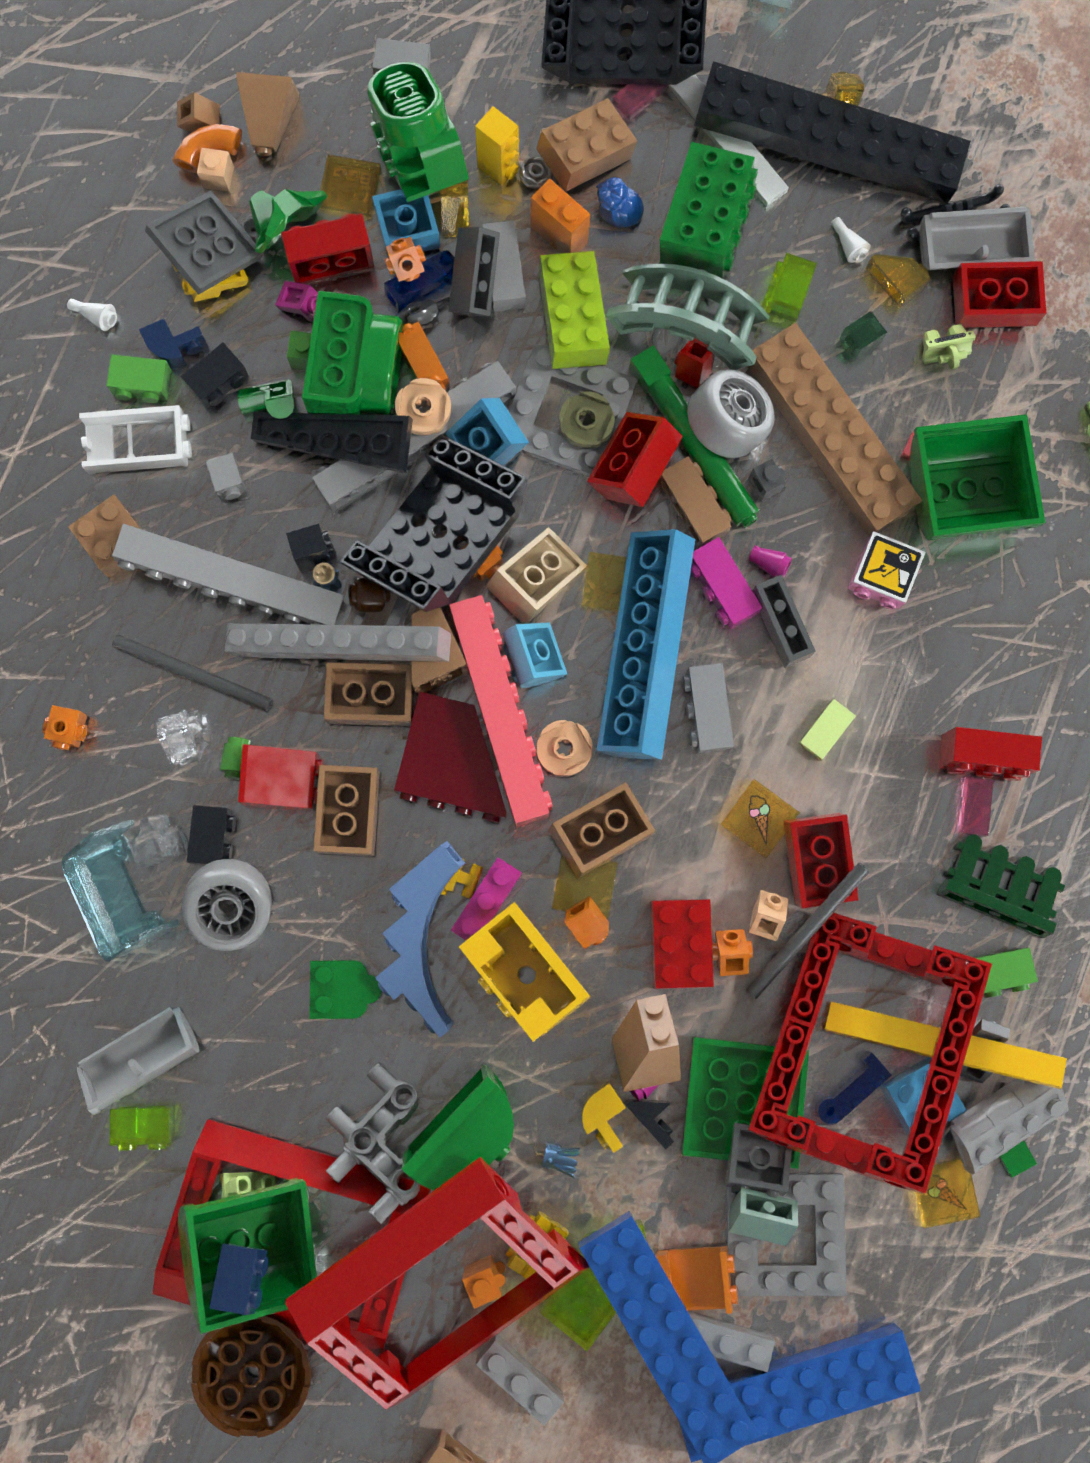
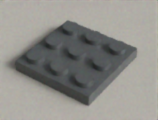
[145,191,263,295]

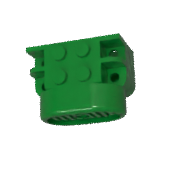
[367,62,469,202]
[302,291,403,415]

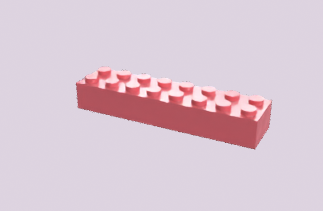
[449,595,553,828]

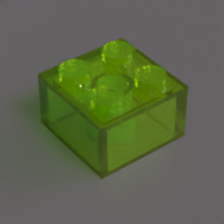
[539,1269,616,1351]

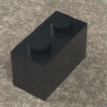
[180,342,249,410]
[286,523,336,573]
[187,805,236,865]

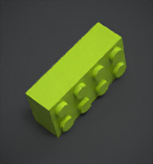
[538,251,610,369]

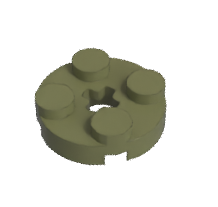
[559,391,615,448]

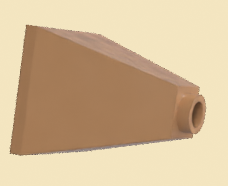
[236,72,300,157]

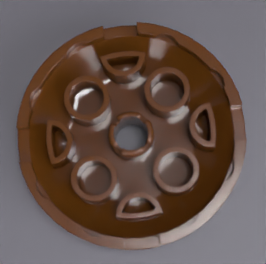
[191,1315,311,1438]

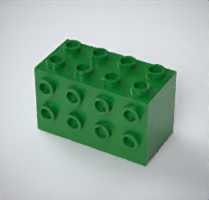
[660,142,758,279]

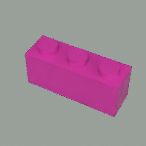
[690,537,763,630]
[450,857,522,940]

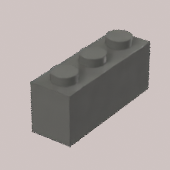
[448,227,500,317]
[752,575,816,668]

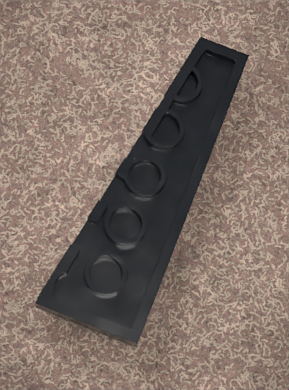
[250,412,413,473]

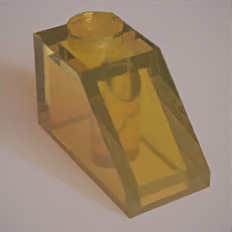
[826,71,864,106]
[441,171,469,237]
[866,254,931,308]

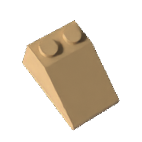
[486,527,587,624]

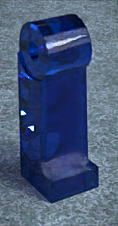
[384,250,455,313]
[815,1051,892,1125]

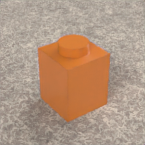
[565,896,609,949]

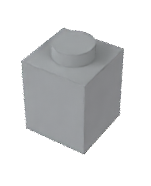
[206,453,247,500]

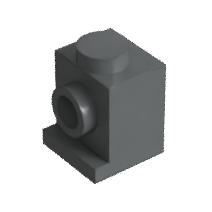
[749,458,786,502]

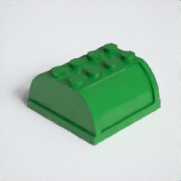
[910,414,1046,540]
[401,1064,514,1190]
[178,1178,317,1334]

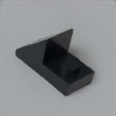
[624,1099,674,1150]

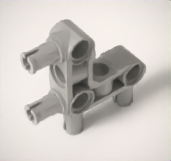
[326,1063,420,1224]

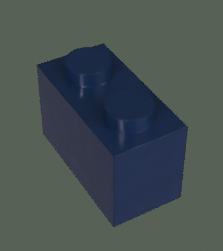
[209,1244,269,1315]

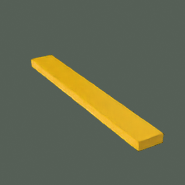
[825,1002,1067,1089]

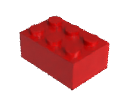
[281,213,375,284]
[953,261,1047,328]
[587,412,683,507]
[939,727,1042,781]
[784,813,859,909]
[650,899,714,989]

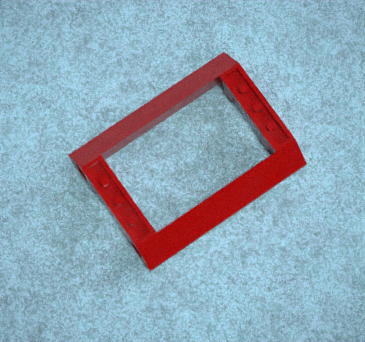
[749,913,992,1194]
[152,1119,430,1356]
[285,1157,590,1409]

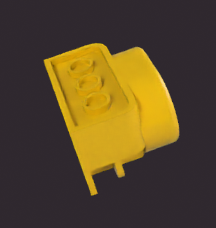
[459,902,590,1042]

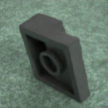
[725,1123,792,1198]

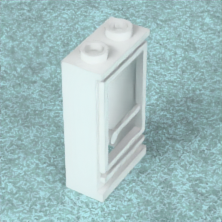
[79,405,192,475]

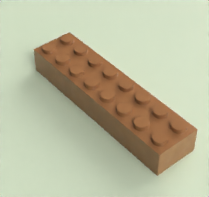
[748,323,923,537]

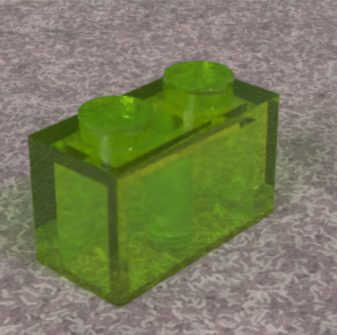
[763,252,817,322]
[109,1105,175,1151]

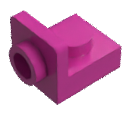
[275,281,318,322]

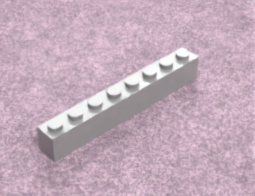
[312,361,516,512]
[112,524,344,625]
[224,623,451,662]

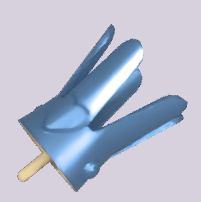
[313,563,342,590]
[536,1144,580,1179]

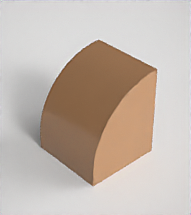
[177,92,220,132]

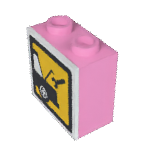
[848,531,925,610]

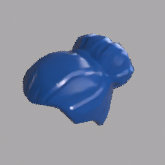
[596,177,644,228]

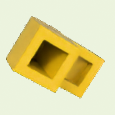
[581,1081,626,1153]

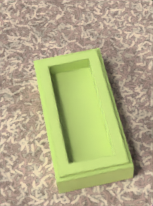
[799,699,856,760]

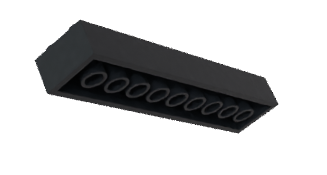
[694,61,971,203]

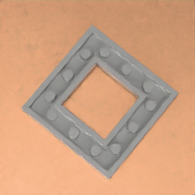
[509,343,638,477]
[726,1173,847,1296]

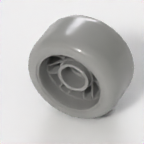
[687,369,775,458]
[181,859,272,951]

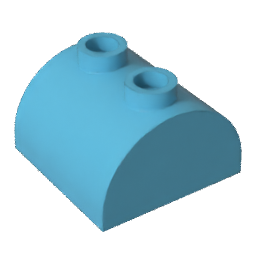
[502,622,568,688]

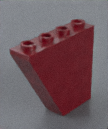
[394,692,507,823]

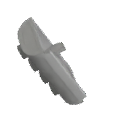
[919,206,1035,271]
[76,1007,199,1115]
[950,1078,1068,1174]

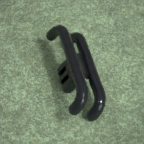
[900,184,1011,243]

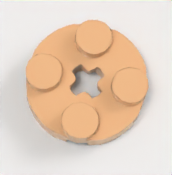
[395,378,451,435]
[537,720,593,777]

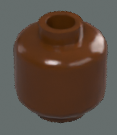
[348,577,391,613]

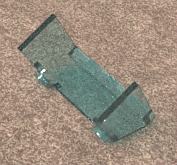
[62,819,180,961]

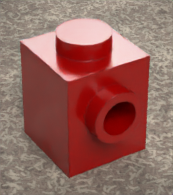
[674,338,715,388]

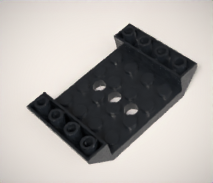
[541,0,707,85]
[340,434,528,612]

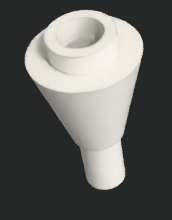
[831,217,871,263]
[67,298,117,331]

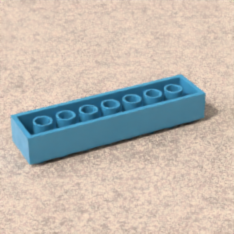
[597,529,695,760]

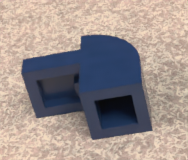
[139,318,208,368]

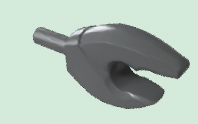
[395,297,450,325]

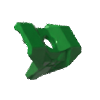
[249,189,327,253]

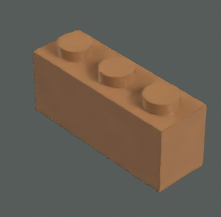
[658,456,732,548]

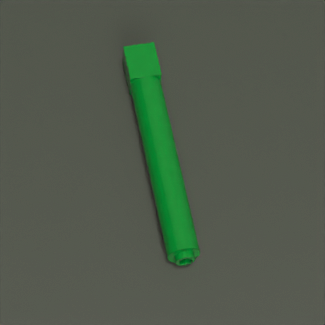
[629,345,760,528]

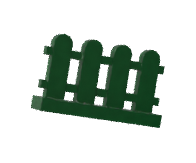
[937,834,1065,938]

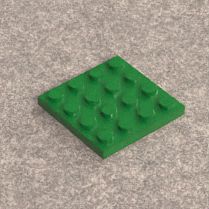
[681,1037,809,1169]

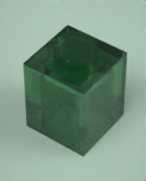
[839,311,887,360]

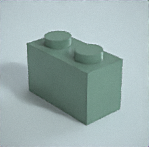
[729,1187,798,1246]

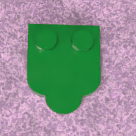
[309,960,382,1019]

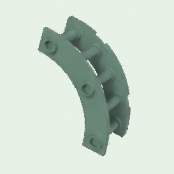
[606,264,770,370]

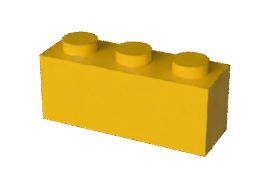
[475,106,520,185]

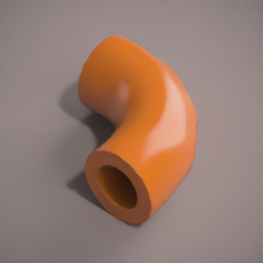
[173,124,242,173]

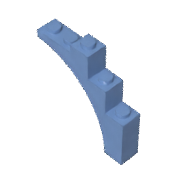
[375,841,465,1037]

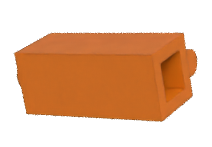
[398,321,450,391]
[462,1254,506,1309]

